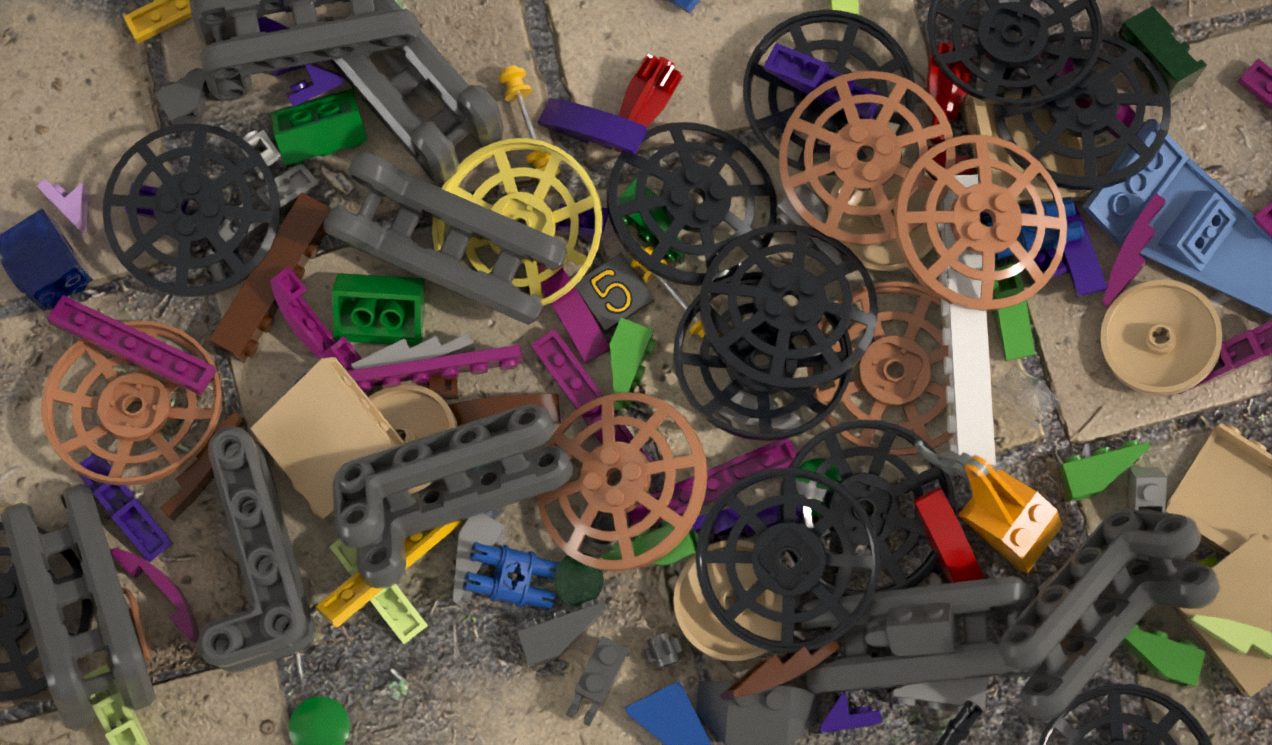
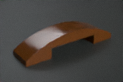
[448,394,561,426]

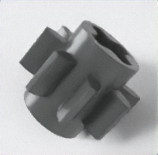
[644,632,682,669]

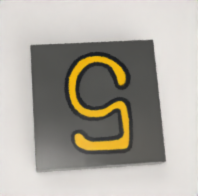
[575,252,654,333]

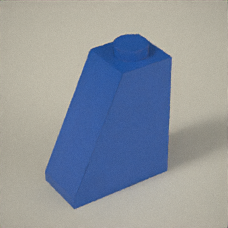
[625,680,712,745]

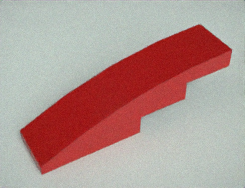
[913,487,984,583]

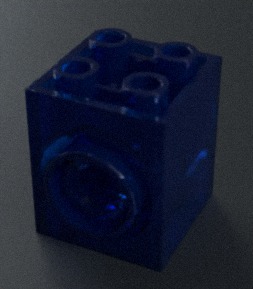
[0,208,93,311]

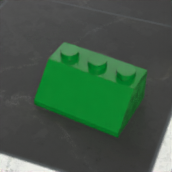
[271,88,368,166]
[332,273,425,346]

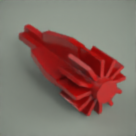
[927,42,973,144]
[613,54,683,152]

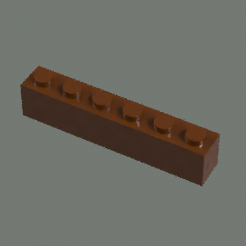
[209,192,331,363]

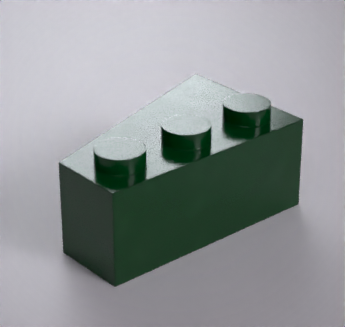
[1118,6,1207,98]

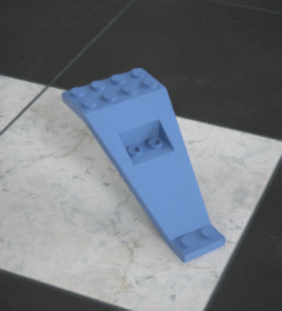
[1082,119,1272,317]

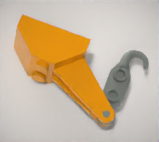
[915,440,1062,573]

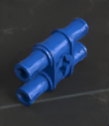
[985,197,1084,259]
[463,541,561,610]

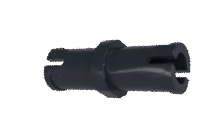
[935,700,983,745]

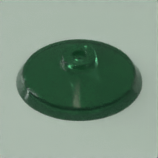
[555,552,604,607]

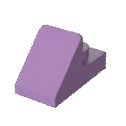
[37,179,89,234]

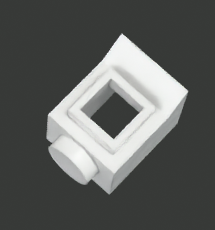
[241,130,284,180]

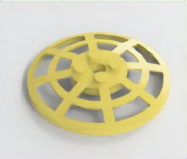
[432,138,602,306]

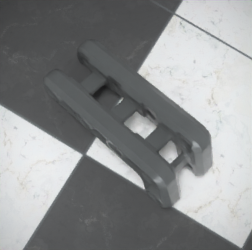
[189,0,420,101]
[318,0,504,184]
[323,151,567,325]
[332,404,573,588]
[198,426,316,673]
[1,484,156,731]
[998,509,1220,720]
[799,577,1043,694]

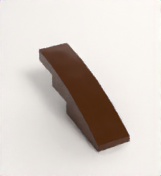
[160,411,245,521]
[720,640,840,701]

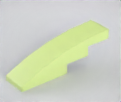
[329,538,428,644]
[1186,615,1272,660]
[83,663,150,745]

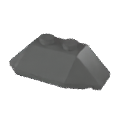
[696,681,820,745]

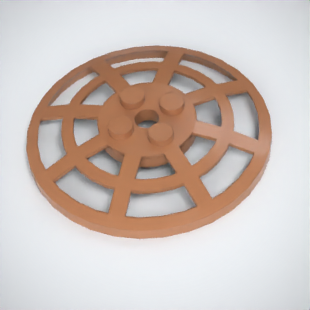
[779,71,956,245]
[894,135,1067,311]
[807,281,953,456]
[41,321,222,485]
[537,392,707,572]

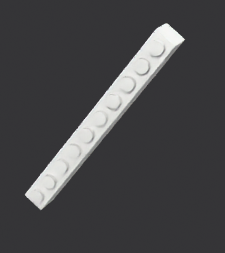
[936,175,996,468]

